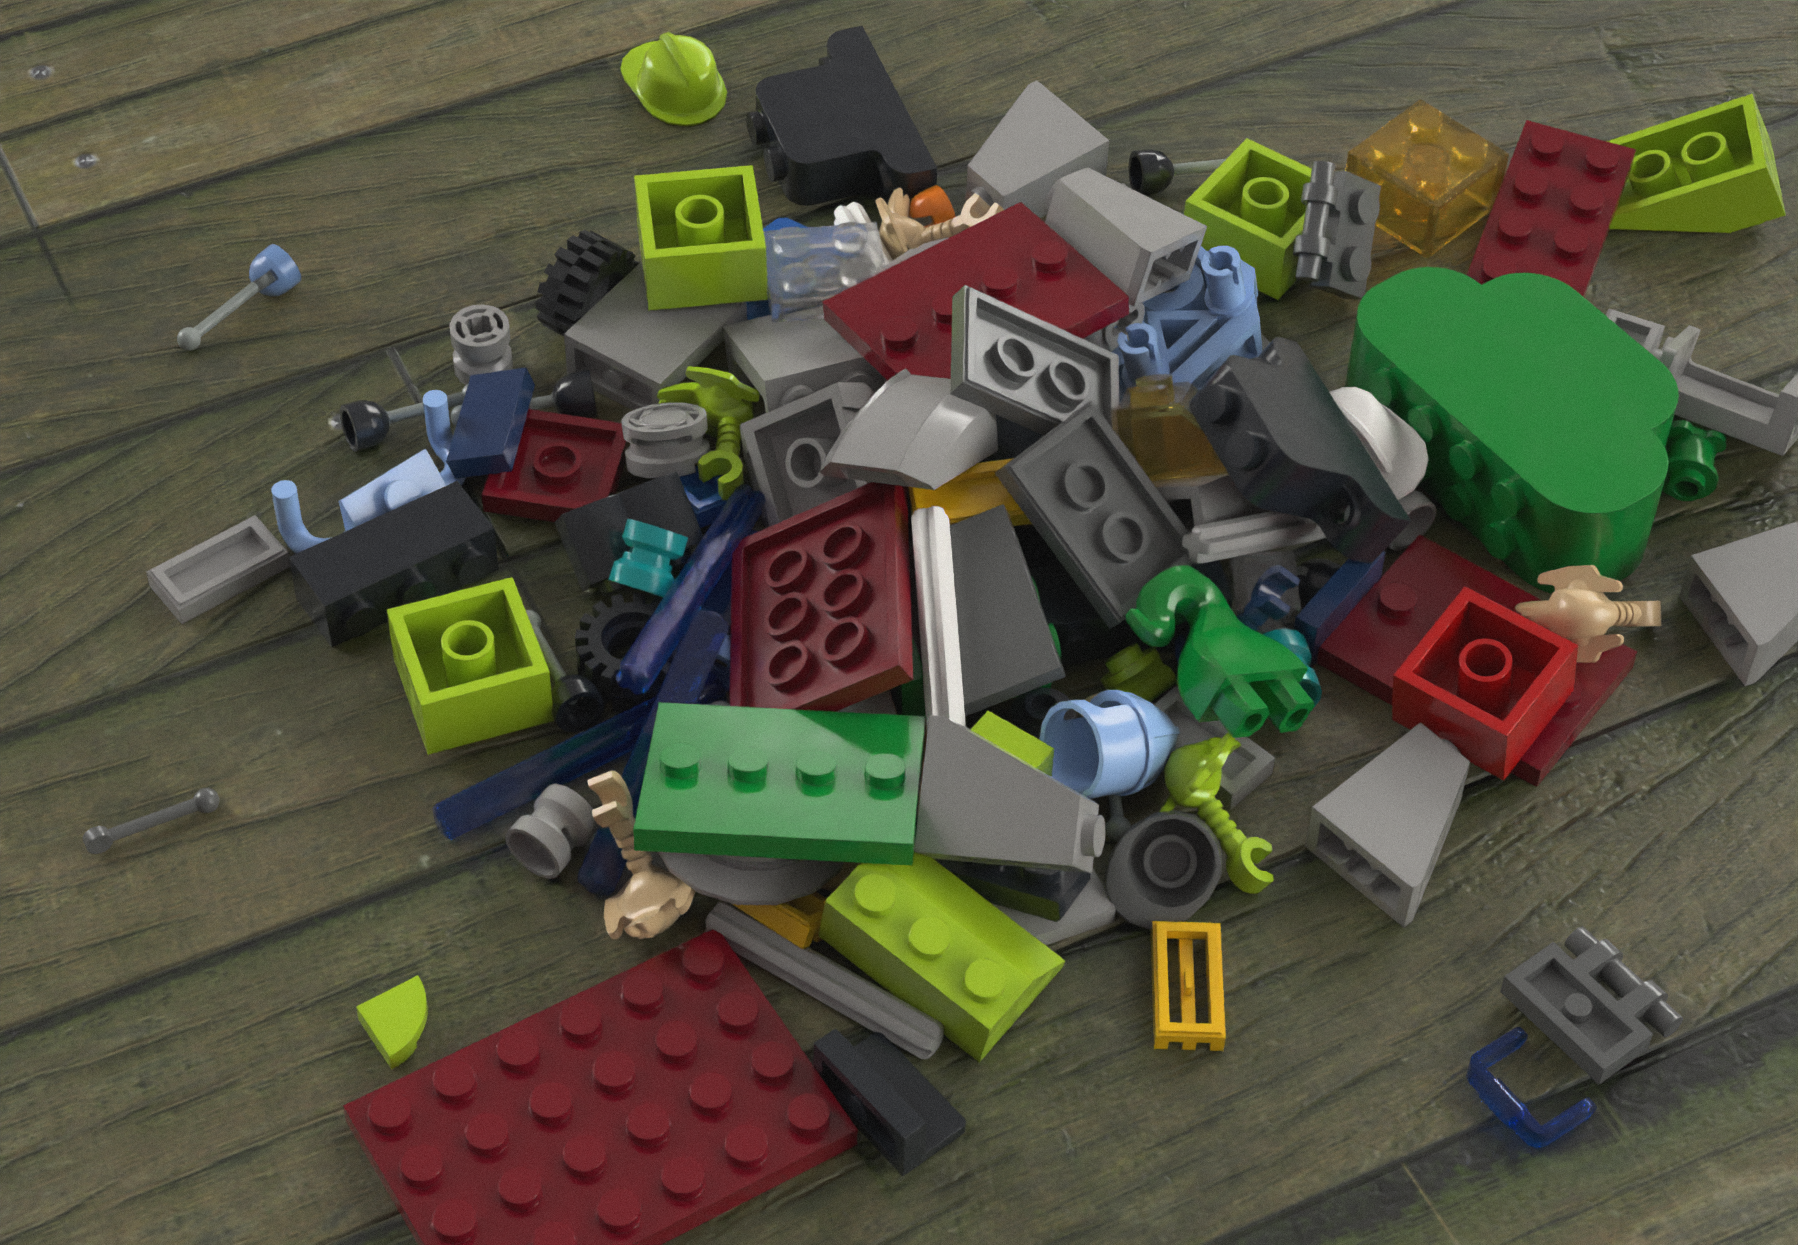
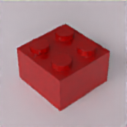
[1392,587,1578,780]

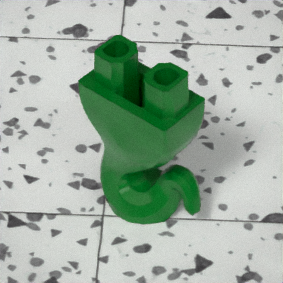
[1126,565,1314,738]

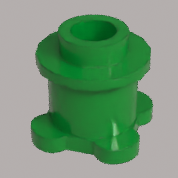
[1662,420,1727,501]

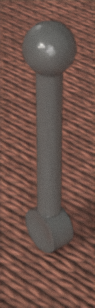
[83,788,220,854]

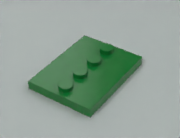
[633,702,925,866]

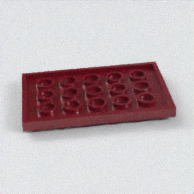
[343,929,858,1245]

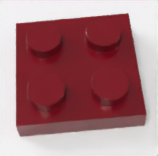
[482,409,630,522]

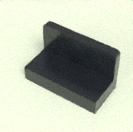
[814,1028,966,1176]

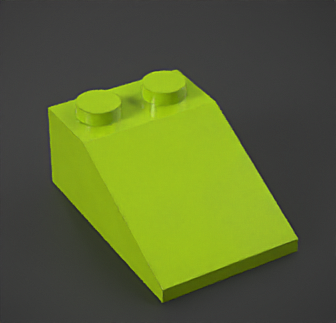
[1607,94,1786,233]

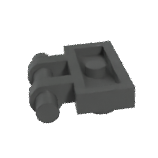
[1293,161,1381,299]
[1500,926,1683,1084]

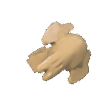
[875,188,1004,260]
[1515,565,1662,663]
[588,770,696,939]

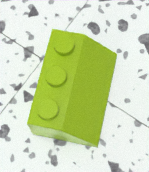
[818,844,1065,1063]

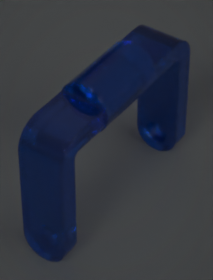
[1466,1027,1597,1148]

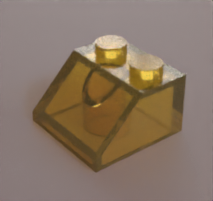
[1116,374,1229,481]

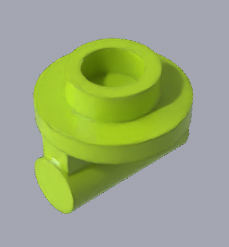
[1100,643,1176,702]

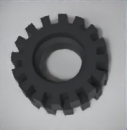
[535,230,638,336]
[575,593,693,714]

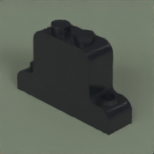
[746,26,937,206]
[1189,337,1411,564]

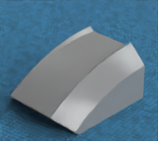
[820,368,998,490]
[740,382,874,529]

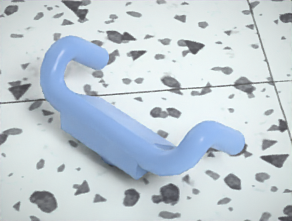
[271,390,466,554]

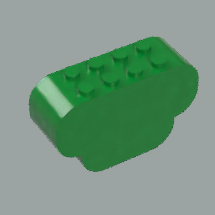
[1344,267,1679,594]

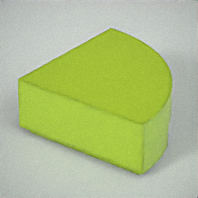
[356,975,428,1070]

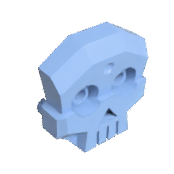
[1112,246,1262,429]

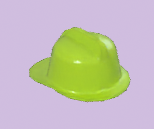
[620,32,727,126]

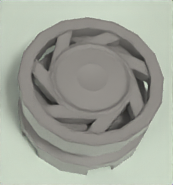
[621,403,710,478]

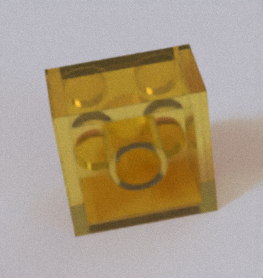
[1345,99,1509,259]

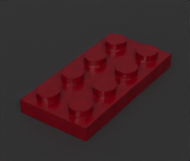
[1466,120,1636,298]

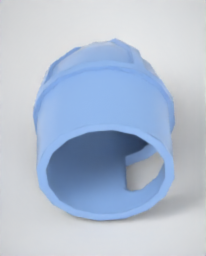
[1039,690,1180,799]

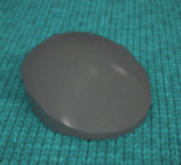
[1104,810,1223,930]

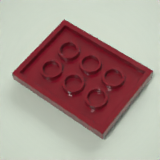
[822,202,1129,381]
[729,482,913,712]
[1317,534,1637,787]

